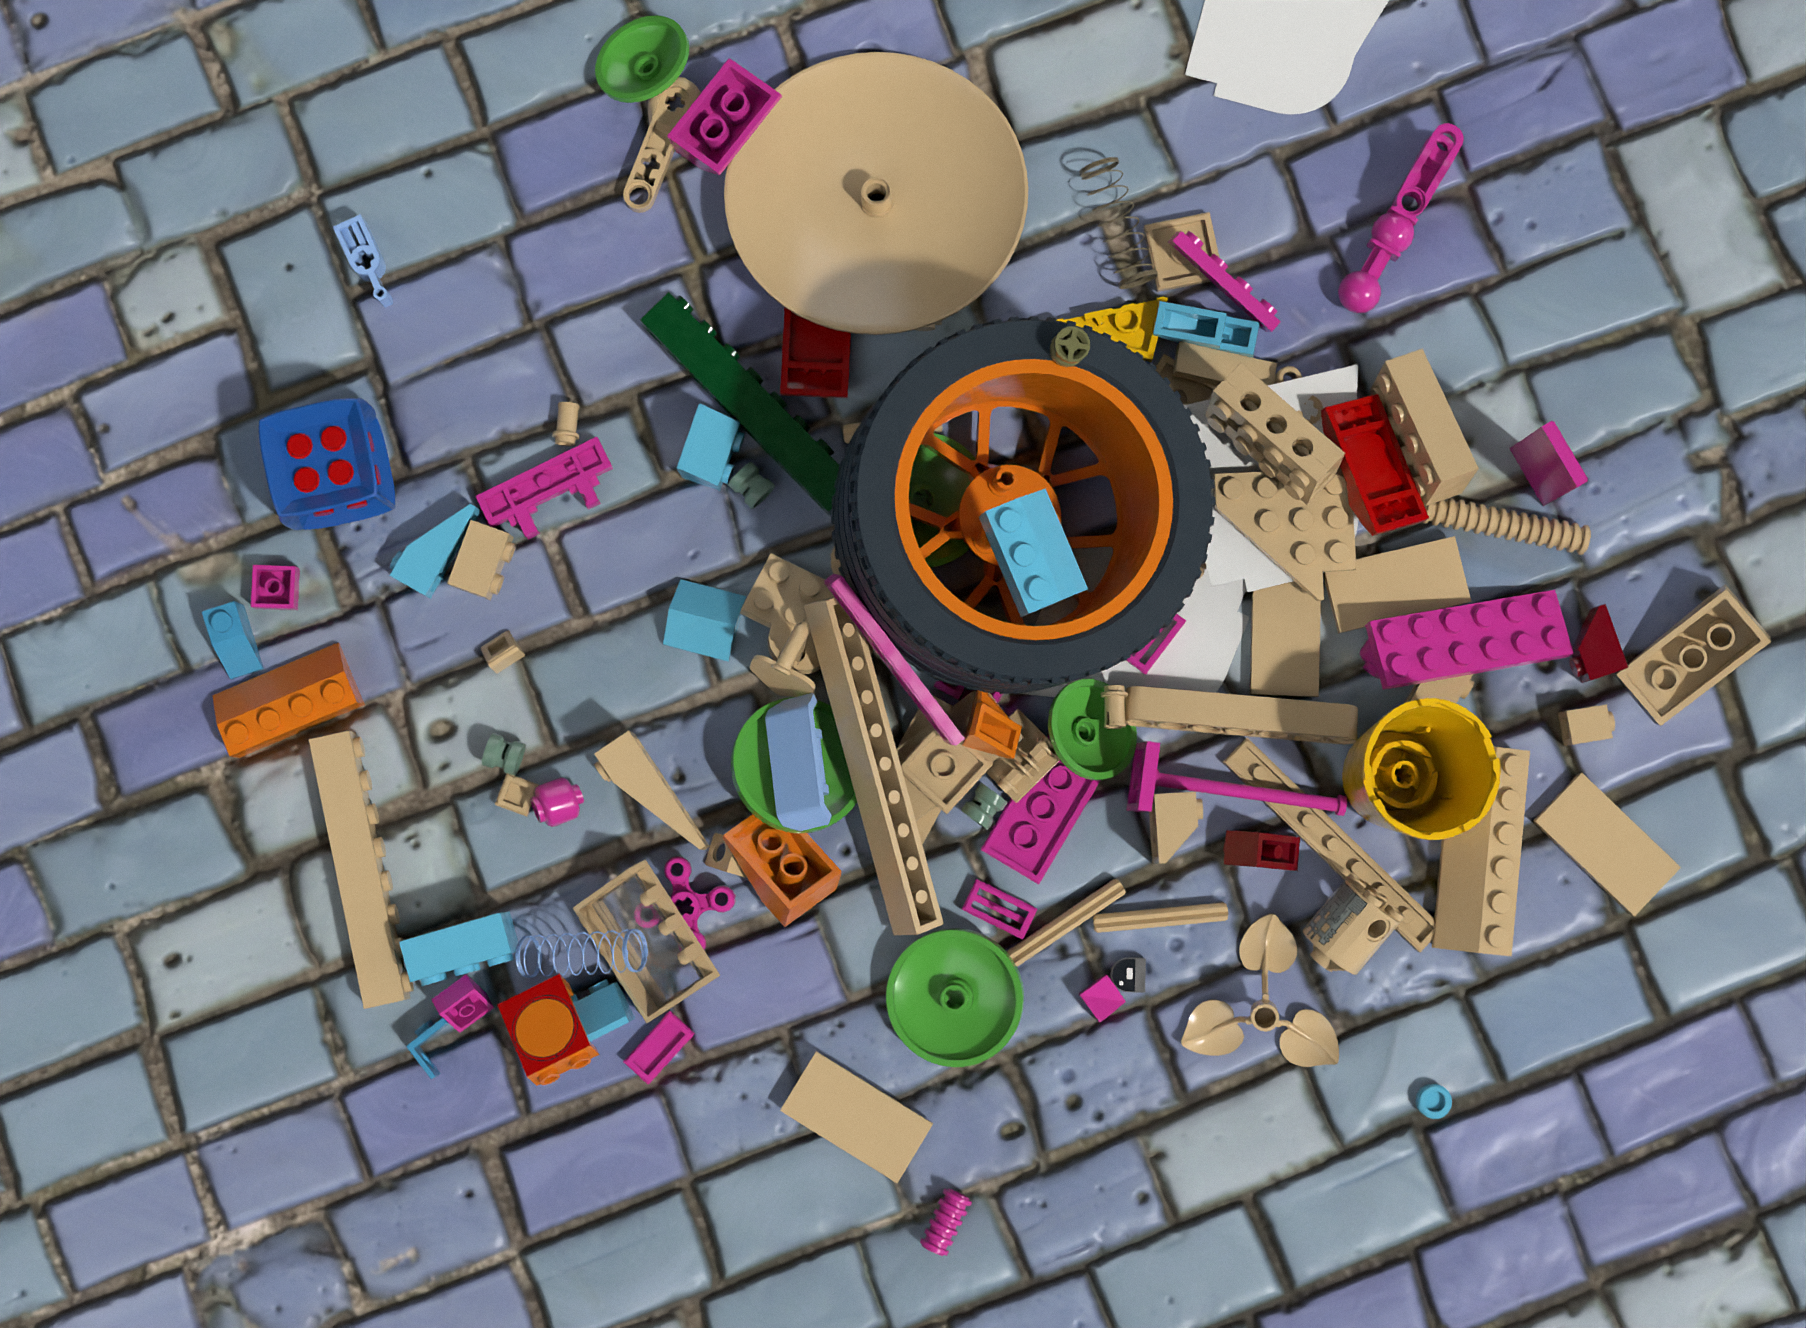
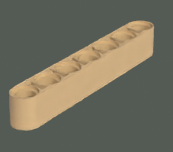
[1125,686,1358,745]

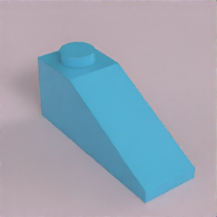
[389,504,481,599]

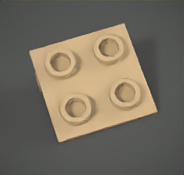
[986,709,1060,803]

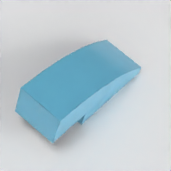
[1153,301,1260,358]

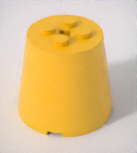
[1342,698,1501,840]

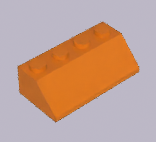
[212,643,365,758]

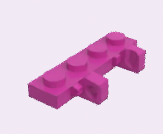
[476,437,613,540]

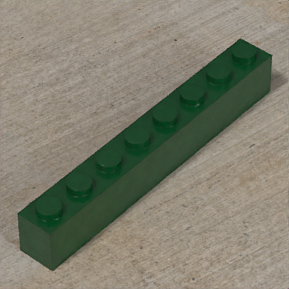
[640,292,840,516]

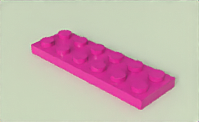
[1365,590,1574,690]

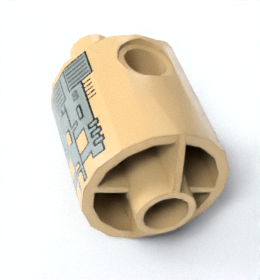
[1303,873,1405,975]

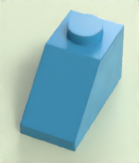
[202,601,264,679]

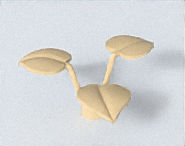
[1181,914,1339,1067]

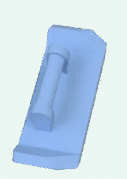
[765,693,832,831]

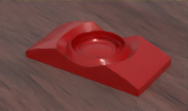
[780,307,851,398]
[1321,394,1429,536]

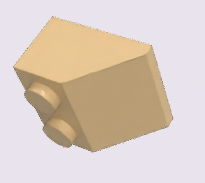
[1149,792,1203,864]

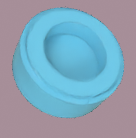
[1415,1083,1452,1119]

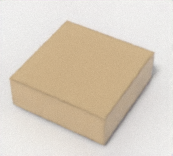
[495,773,539,817]

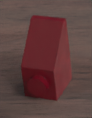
[1569,604,1628,683]
[1224,830,1300,871]

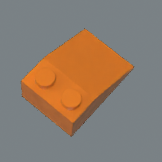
[723,814,842,927]

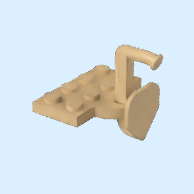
[740,553,874,697]

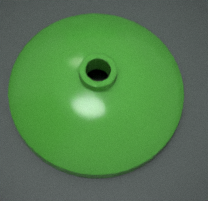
[595,15,689,103]
[1048,679,1137,780]

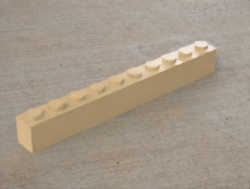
[804,596,944,935]

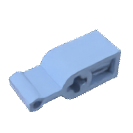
[333,214,393,308]

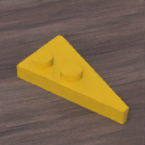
[1056,297,1168,362]

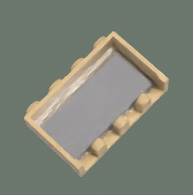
[573,859,720,1023]

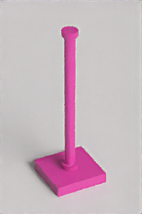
[1126,741,1347,816]

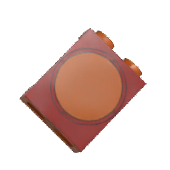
[497,973,599,1086]

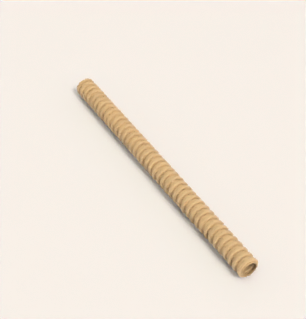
[1422,498,1591,555]

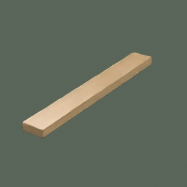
[1223,737,1435,952]

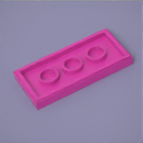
[1509,421,1588,506]
[980,734,1101,885]

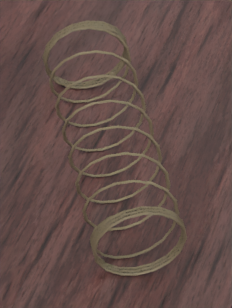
[1079,157,1158,289]

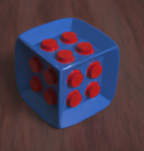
[258,398,396,530]

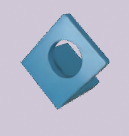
[406,1018,449,1079]

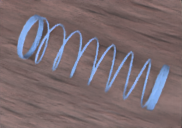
[515,929,648,978]

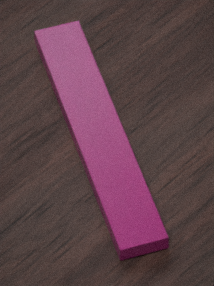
[824,573,965,746]

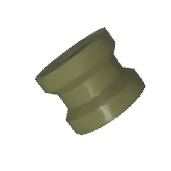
[1050,326,1090,367]

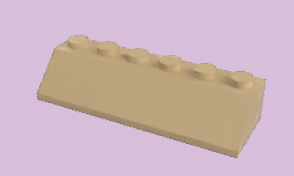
[1432,747,1530,957]

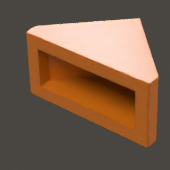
[962,690,1022,759]

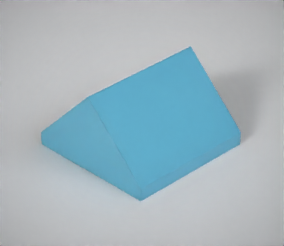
[663,579,746,662]

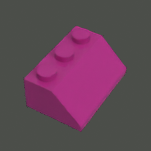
[667,58,782,176]

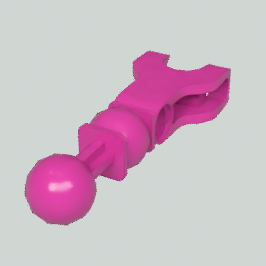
[1338,123,1464,313]

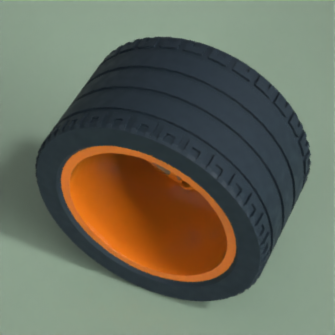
[831,316,1215,694]

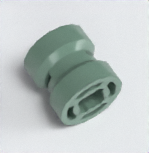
[728,462,775,509]
[482,733,526,776]
[961,783,1008,830]

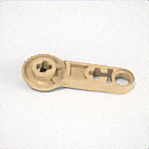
[623,77,701,213]

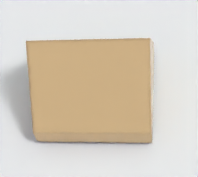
[480,630,525,674]

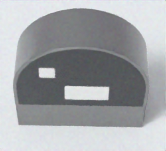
[1110,958,1146,993]

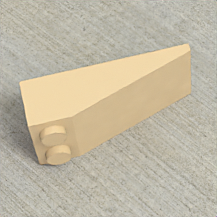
[1616,584,1771,726]
[594,731,710,850]

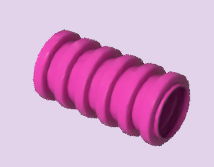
[920,1188,972,1256]

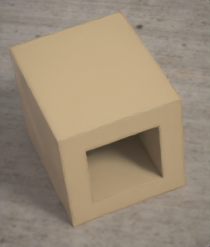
[1558,704,1615,746]

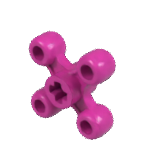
[634,856,736,951]

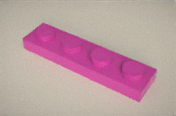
[1168,231,1281,332]

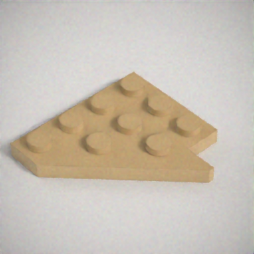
[1213,468,1357,601]

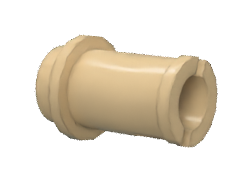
[552,402,580,446]
[1101,685,1128,729]

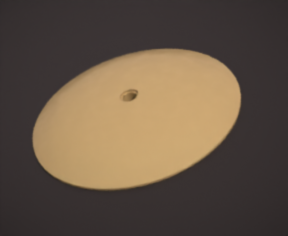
[724,52,1028,335]

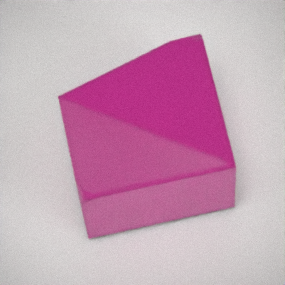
[1078,974,1126,1023]

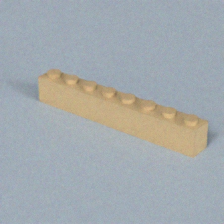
[309,731,414,1009]

